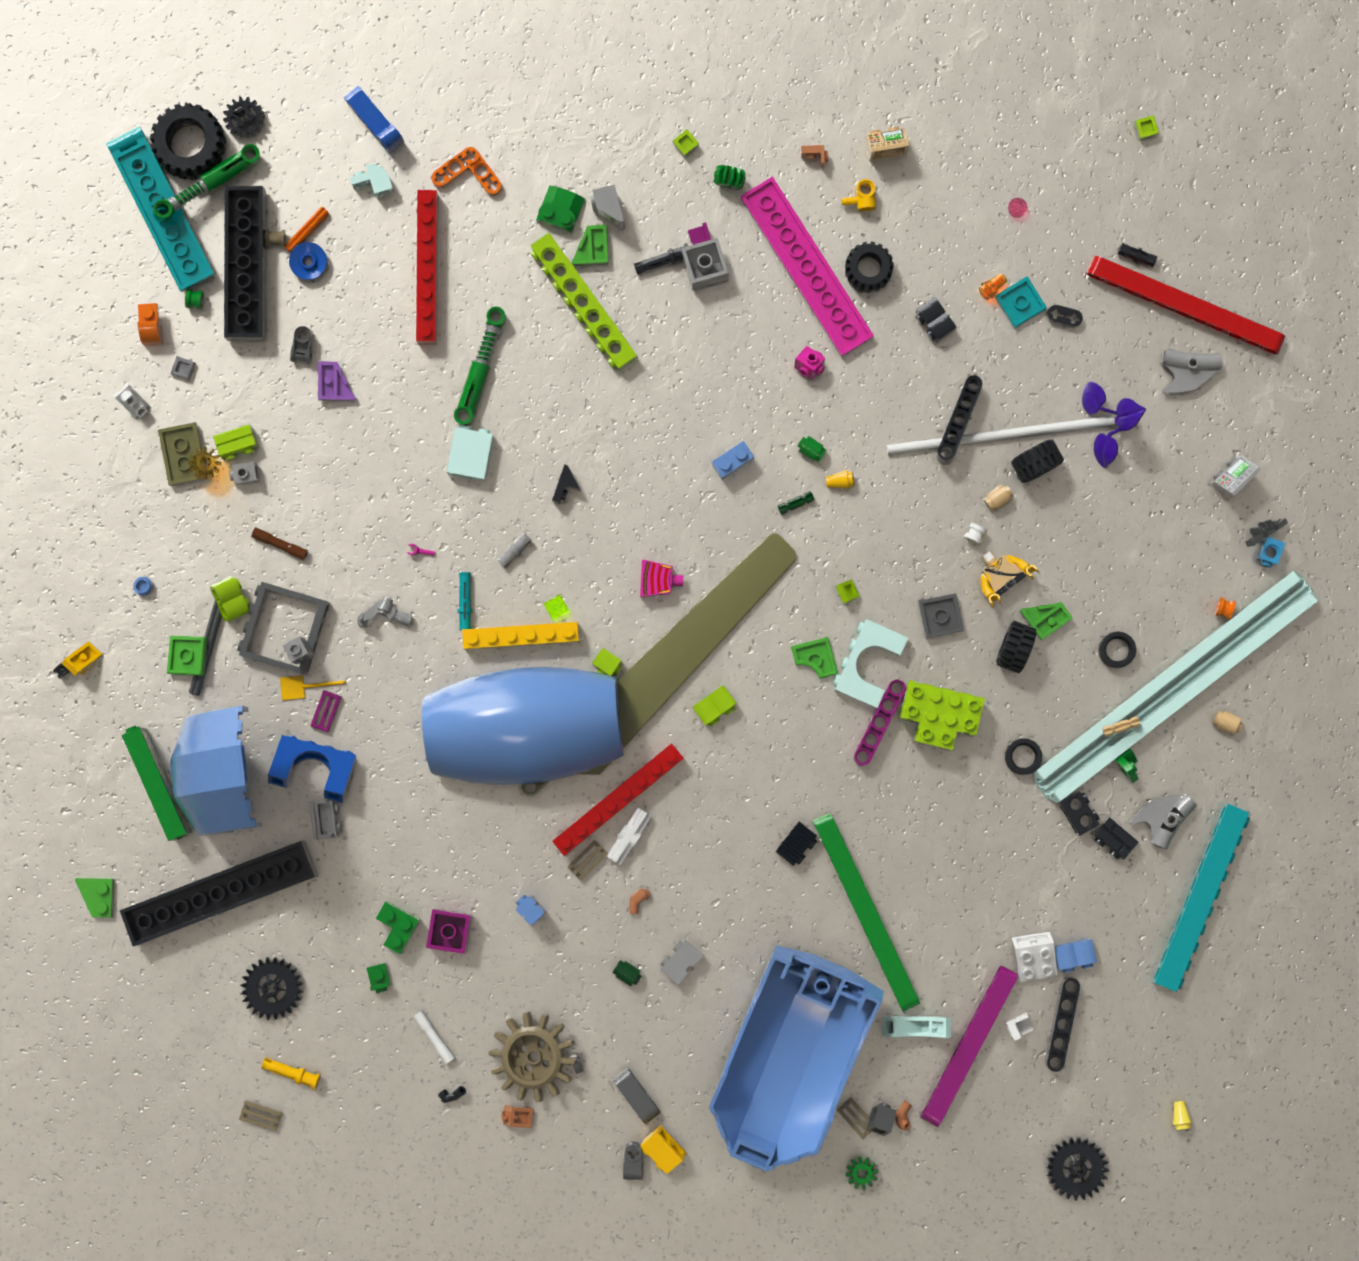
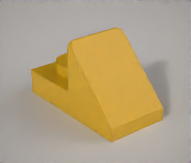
[62,641,102,676]

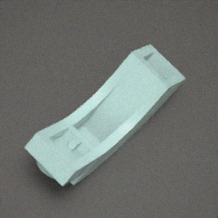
[882,1016,952,1038]

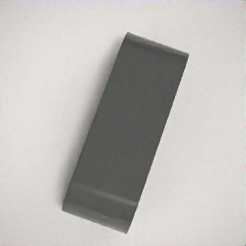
[612,1067,661,1125]

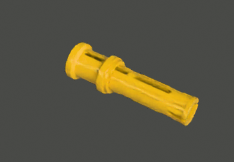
[261,1057,321,1091]

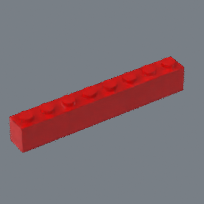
[416,190,438,345]
[552,743,684,856]

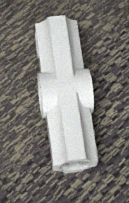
[607,808,652,865]

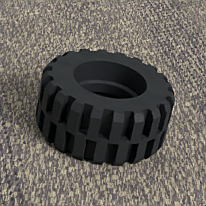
[150,103,226,180]

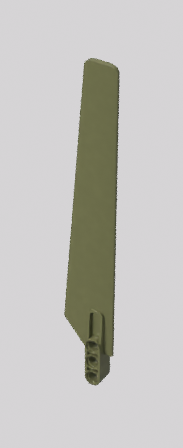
[521,533,796,797]

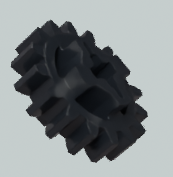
[223,96,265,138]

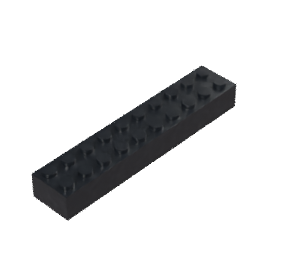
[119,841,318,947]

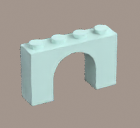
[833,619,908,709]

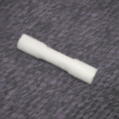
[413,1011,455,1065]

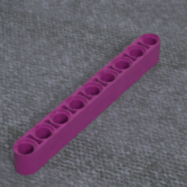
[920,965,1018,1127]

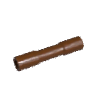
[251,527,308,561]

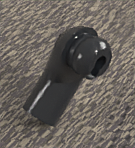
[438,1086,466,1103]

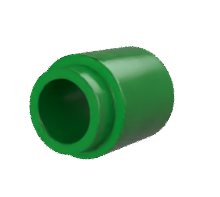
[797,435,827,462]

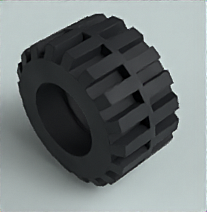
[845,241,894,293]
[1011,439,1064,483]
[996,620,1037,674]

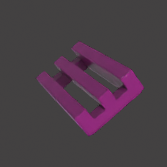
[310,690,342,733]

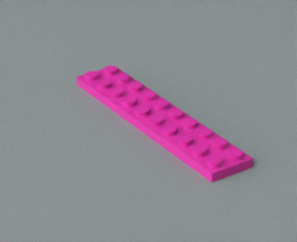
[740,176,874,357]

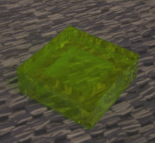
[543,594,569,621]

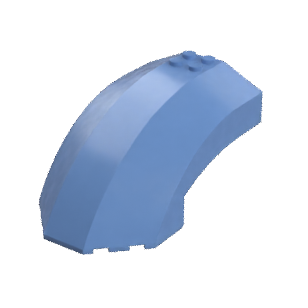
[170,706,262,836]
[709,945,884,1171]

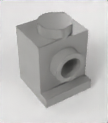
[229,461,259,485]

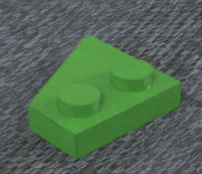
[572,225,609,266]
[1020,602,1073,640]
[75,878,114,918]

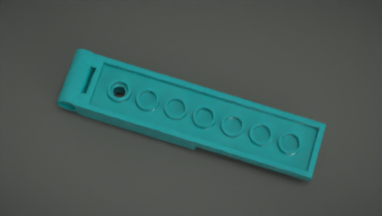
[106,126,215,292]

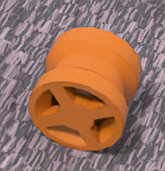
[1215,597,1236,620]

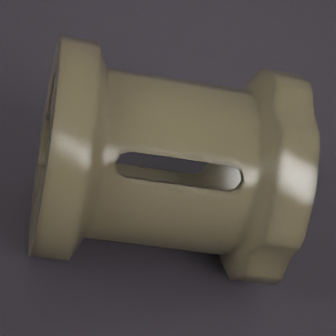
[265,229,286,247]

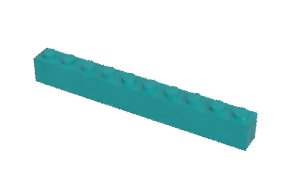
[1152,804,1250,992]

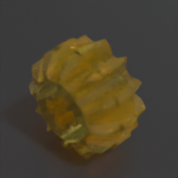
[188,447,222,480]

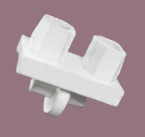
[113,383,150,418]

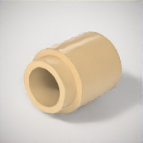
[984,485,1013,512]
[1213,710,1243,735]

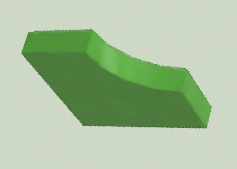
[791,637,838,679]

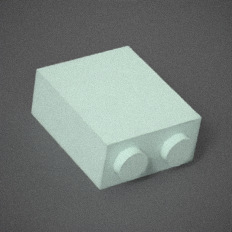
[447,425,494,481]

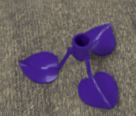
[1082,382,1146,468]

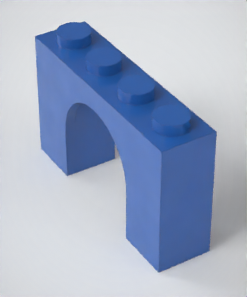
[268,735,356,803]

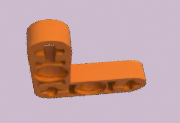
[431,147,502,196]

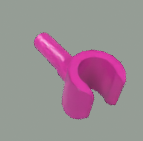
[407,544,435,556]

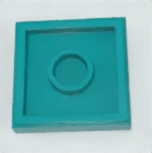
[995,276,1047,329]

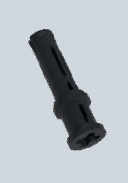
[633,243,688,275]

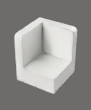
[1005,1012,1033,1041]

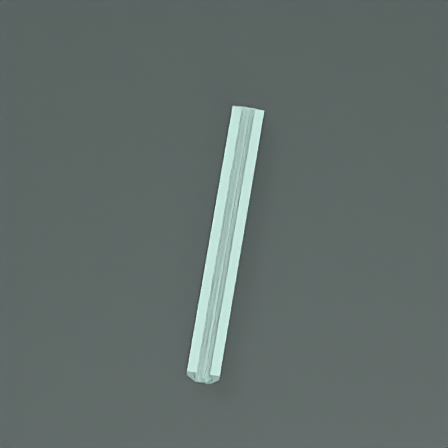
[1033,570,1318,803]

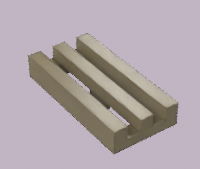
[568,840,608,880]
[837,1097,871,1139]
[239,1100,282,1131]

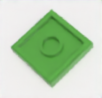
[167,636,208,676]

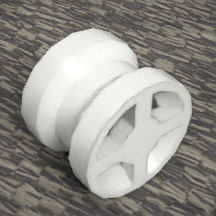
[964,523,987,545]

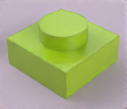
[1135,115,1159,140]
[672,129,699,157]
[835,579,860,604]

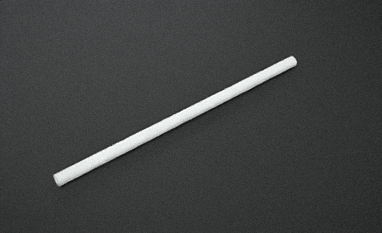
[887,416,1115,454]

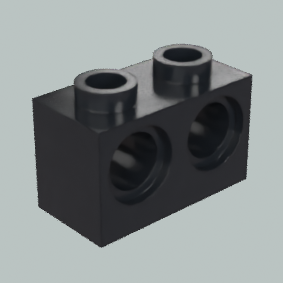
[1058,791,1100,836]

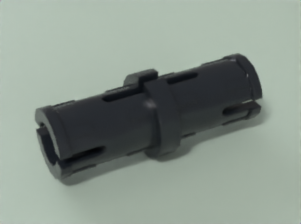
[1117,243,1158,267]

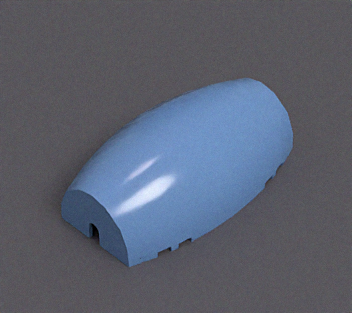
[422,667,624,785]

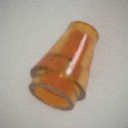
[979,273,1007,300]

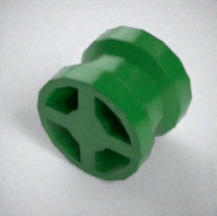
[185,289,204,310]

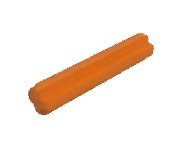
[285,206,329,253]

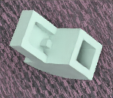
[350,164,394,198]

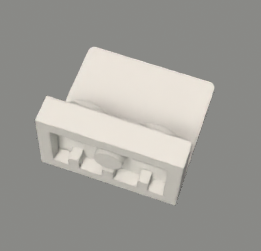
[1012,931,1057,982]

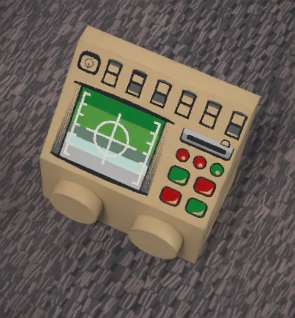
[866,127,909,161]

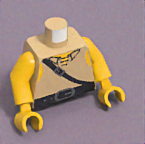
[980,551,1039,608]

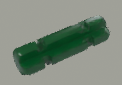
[778,491,814,514]

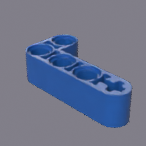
[343,85,404,154]

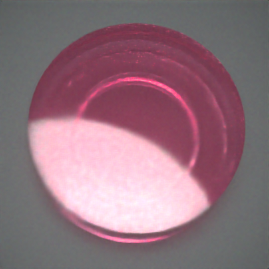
[1008,198,1027,218]

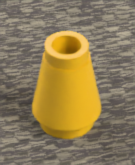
[826,470,855,489]

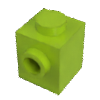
[592,648,623,676]

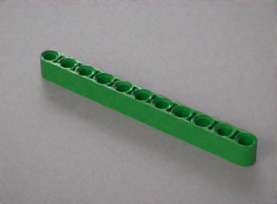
[813,813,920,1012]

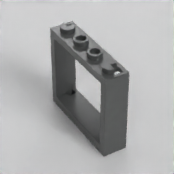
[237,582,330,676]

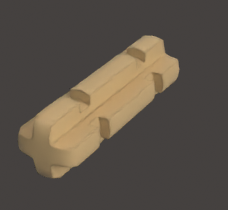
[1102,717,1140,737]

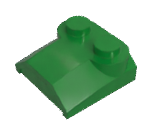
[536,185,585,234]

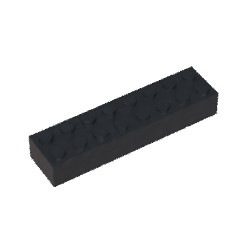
[224,186,266,341]

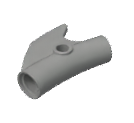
[1161,348,1222,393]
[1130,794,1197,850]

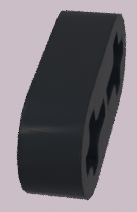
[1046,305,1083,328]

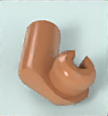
[629,888,650,914]
[895,1100,912,1130]

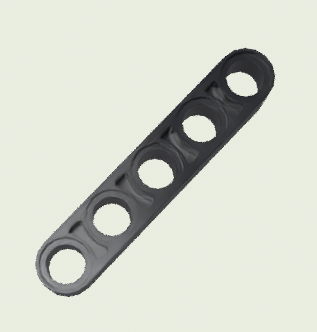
[937,375,983,465]
[1045,977,1080,1072]

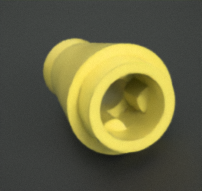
[1173,1101,1192,1130]

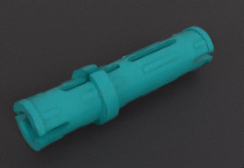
[457,572,473,630]

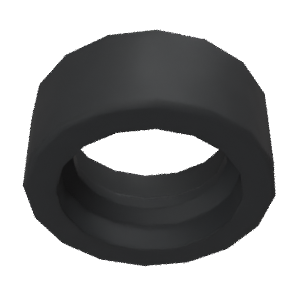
[1098,631,1137,668]
[1005,738,1042,775]

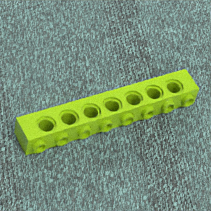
[530,233,638,371]

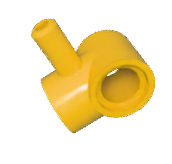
[841,179,876,211]

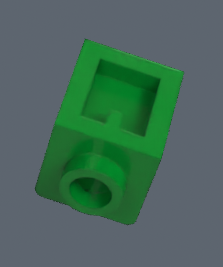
[1115,749,1139,783]
[367,963,391,993]

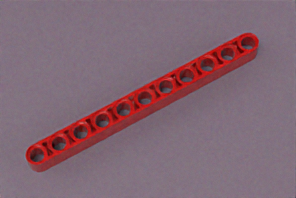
[1086,256,1286,355]

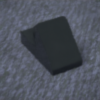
[552,464,581,505]

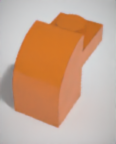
[137,303,163,346]

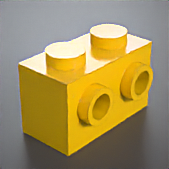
[640,1125,687,1174]

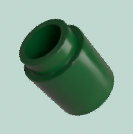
[612,960,642,987]

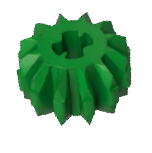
[713,165,746,189]
[845,1156,878,1190]

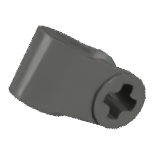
[290,326,314,364]
[623,1141,643,1180]

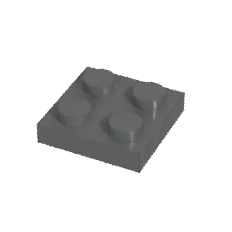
[918,593,964,639]

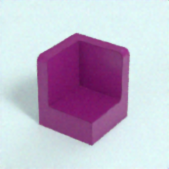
[688,222,711,245]

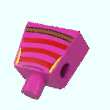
[640,560,684,598]

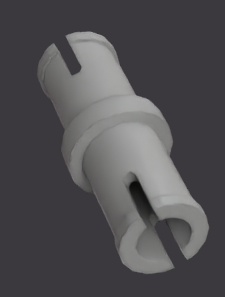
[497,533,532,568]

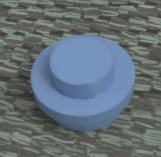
[133,577,153,596]

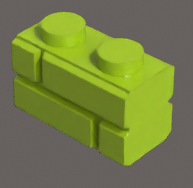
[213,424,259,461]

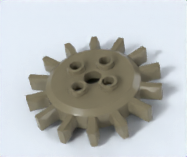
[489,1012,577,1103]

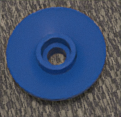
[289,242,327,280]

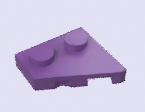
[318,361,355,401]

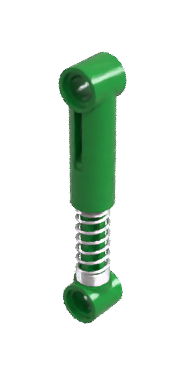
[153,144,260,222]
[454,306,507,426]

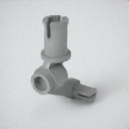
[357,597,412,627]

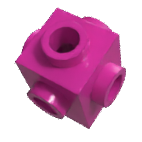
[794,345,825,380]

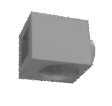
[283,636,314,664]

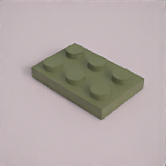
[158,422,207,486]

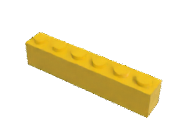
[462,622,579,650]

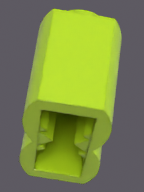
[210,577,250,622]
[692,685,737,727]

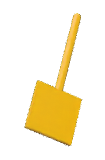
[280,675,346,700]

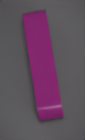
[853,679,906,766]

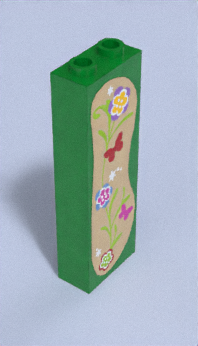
[121,725,193,841]

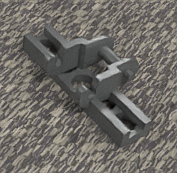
[1245,518,1288,547]

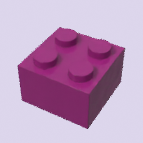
[426,909,472,954]

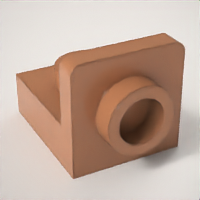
[801,145,828,168]
[501,1105,533,1128]

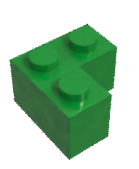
[376,901,421,954]

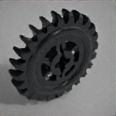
[240,957,304,1020]
[1045,1136,1110,1201]

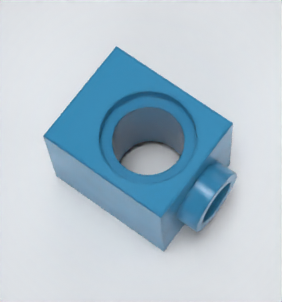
[1256,537,1285,568]

